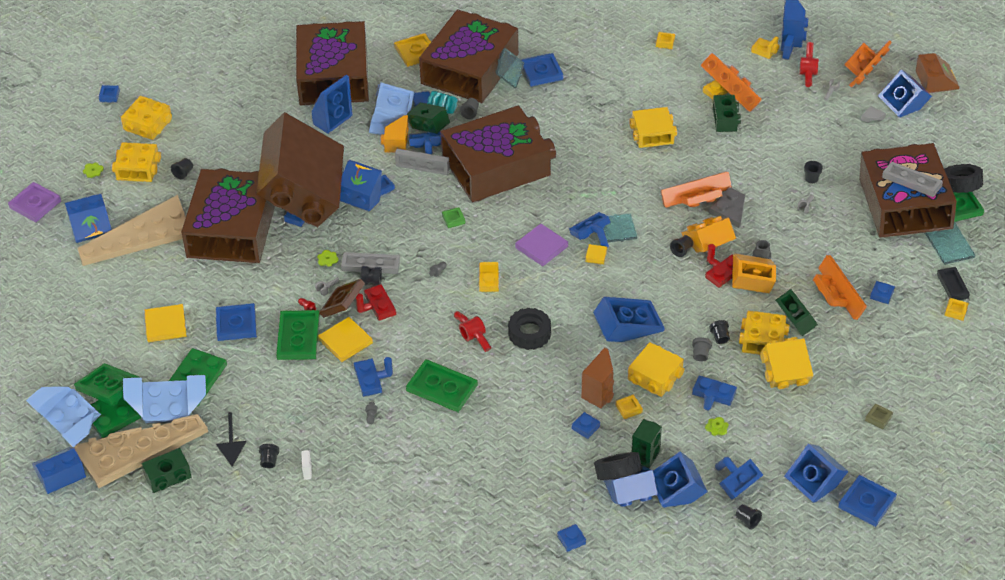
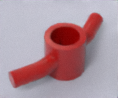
[800,42,819,87]
[454,311,491,352]

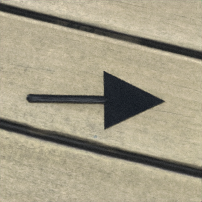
[216,412,247,467]

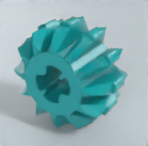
[428,91,458,114]

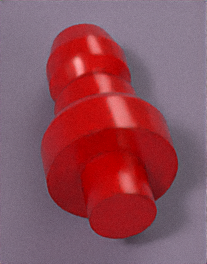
[298,298,316,310]

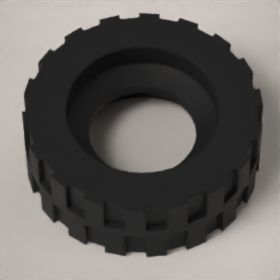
[944,164,983,193]
[508,308,551,350]
[594,452,642,480]

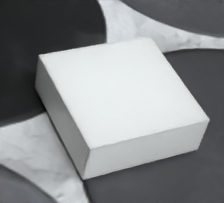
[302,450,312,480]

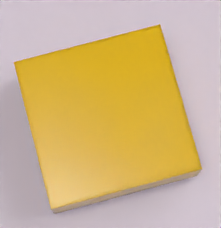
[656,32,675,49]
[585,244,607,265]
[944,298,969,321]
[615,394,643,419]

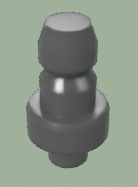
[429,261,447,277]
[365,401,378,424]

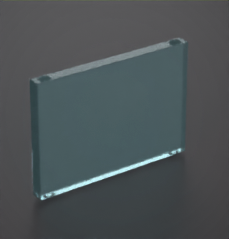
[924,222,975,265]

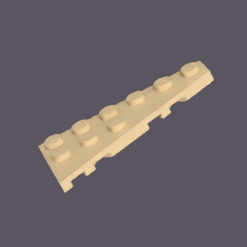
[78,195,186,266]
[70,414,208,488]

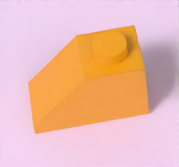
[381,115,409,152]

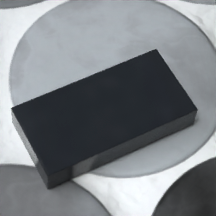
[937,267,970,300]

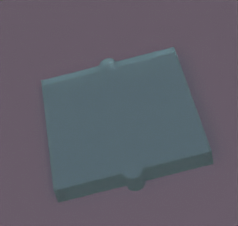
[495,48,524,88]
[603,213,637,243]

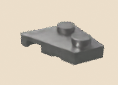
[709,187,745,228]

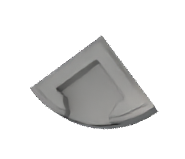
[861,106,886,122]

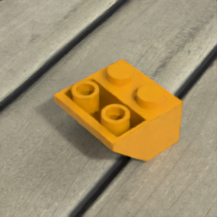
[681,216,736,253]
[732,253,776,293]

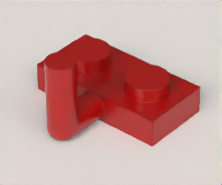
[705,244,733,288]
[356,284,396,321]

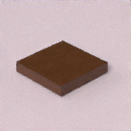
[320,279,365,318]

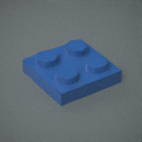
[520,53,563,87]
[216,303,257,341]
[838,475,897,527]

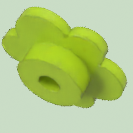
[83,162,104,178]
[317,250,339,267]
[705,417,729,436]

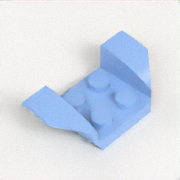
[369,82,414,135]
[123,375,206,423]
[26,387,101,447]

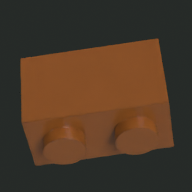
[915,53,959,93]
[581,348,614,409]

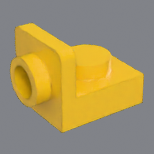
[751,36,780,59]
[703,80,729,99]
[479,262,499,292]

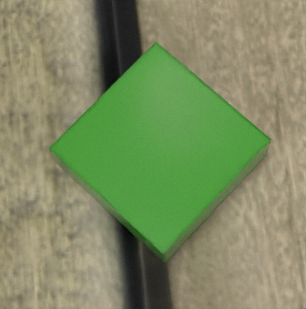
[442,207,466,228]

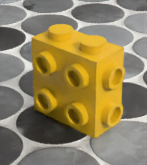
[121,95,172,140]
[629,107,677,148]
[112,142,161,182]
[739,310,789,355]
[760,337,814,389]
[628,342,684,397]

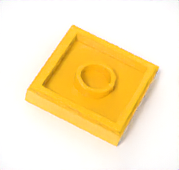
[394,33,431,67]
[144,304,187,342]
[318,317,373,362]

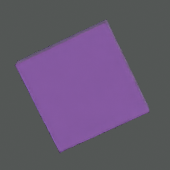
[8,182,61,222]
[515,224,568,267]

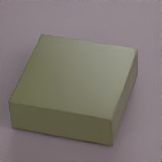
[865,403,893,429]

